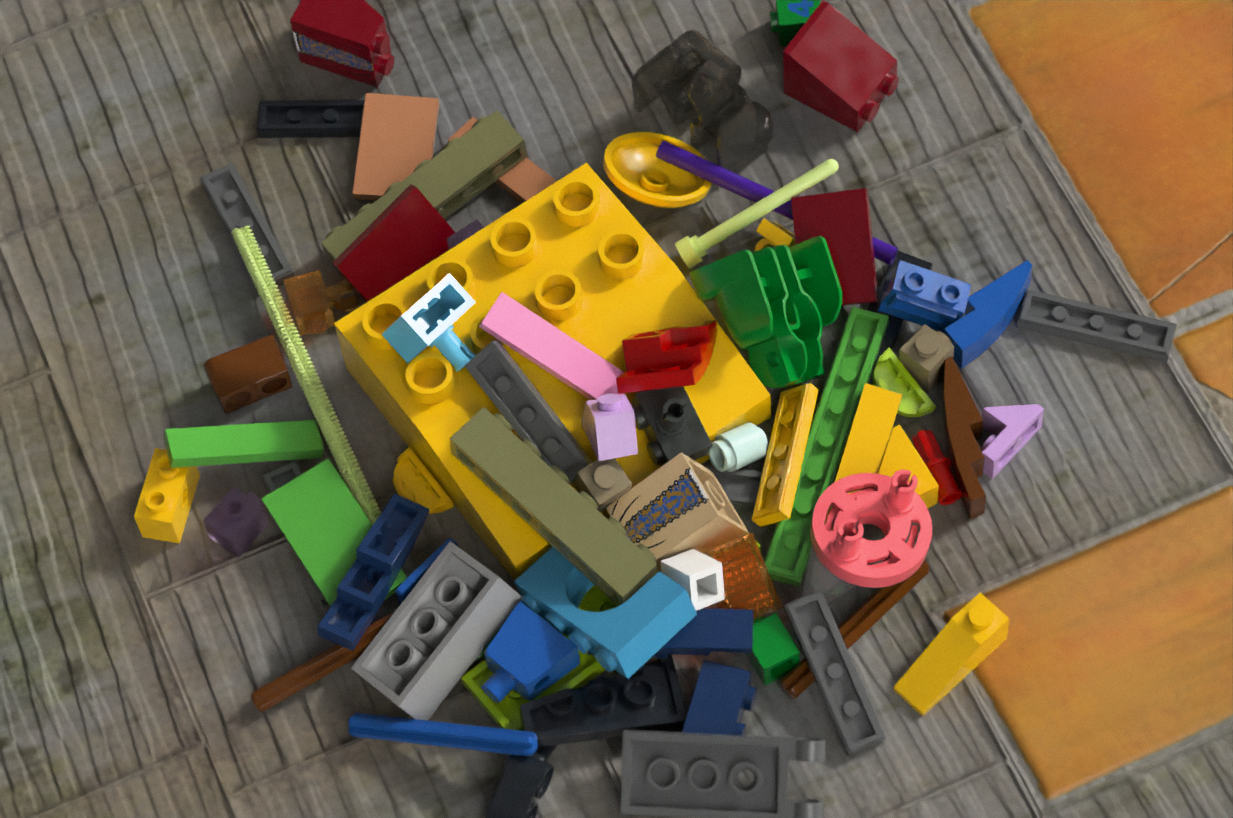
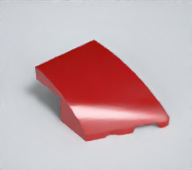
[616,320,718,394]

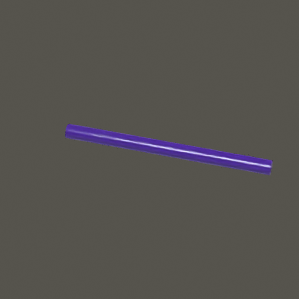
[656,141,898,265]

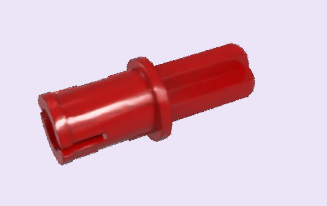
[912,430,963,505]

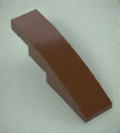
[943,357,986,518]

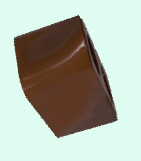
[204,334,293,414]

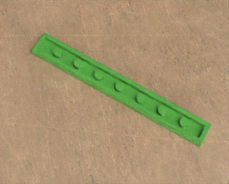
[761,307,889,587]

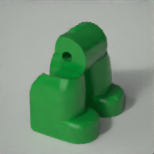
[689,236,842,388]

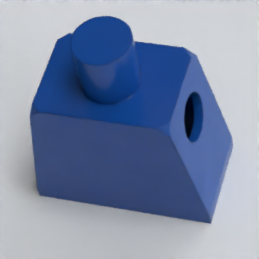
[481,601,580,703]

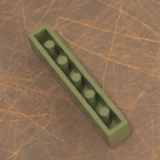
[321,110,528,289]
[450,407,657,606]

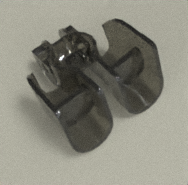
[632,29,773,175]

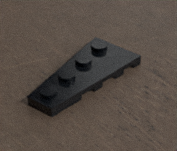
[519,654,687,747]

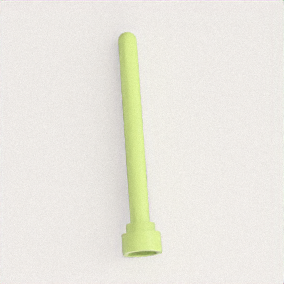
[674,159,839,269]

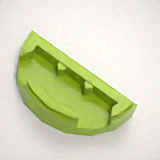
[872,347,936,417]

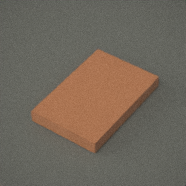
[352,93,439,200]

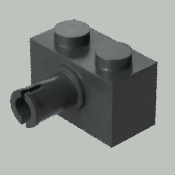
[631,386,712,466]

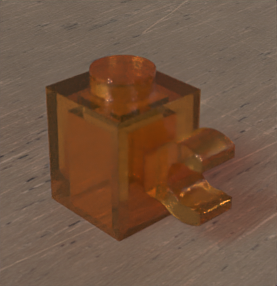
[284,270,358,336]

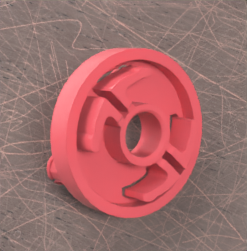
[810,470,932,588]

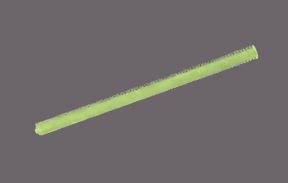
[231,226,381,525]

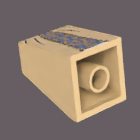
[606,452,750,574]

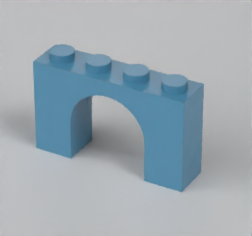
[514,546,697,679]

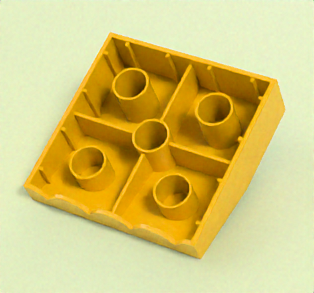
[334,163,771,581]

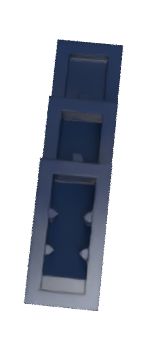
[318,494,429,651]
[587,609,753,658]

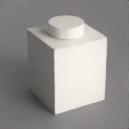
[660,549,725,611]

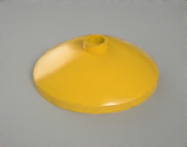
[603,132,712,208]

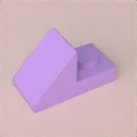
[981,404,1044,479]

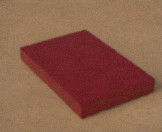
[332,184,461,303]
[791,188,878,307]

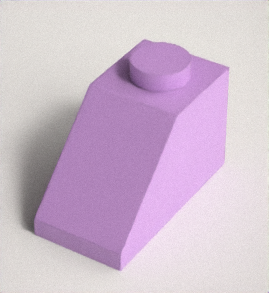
[581,393,638,461]

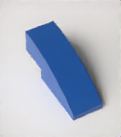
[944,260,1032,369]

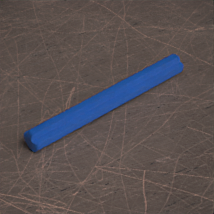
[348,713,538,756]

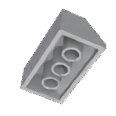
[351,541,523,721]

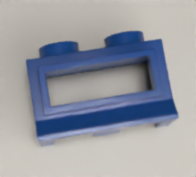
[878,260,971,333]

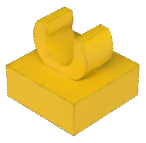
[755,218,795,251]

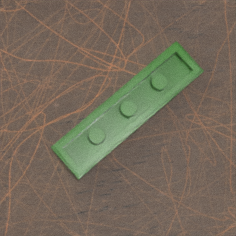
[163,420,324,468]

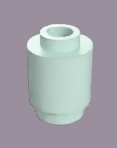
[708,422,768,472]

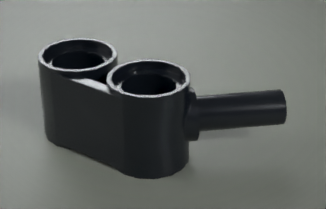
[485,745,558,818]

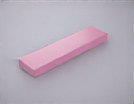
[479,292,624,400]

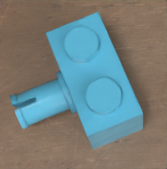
[381,273,476,372]

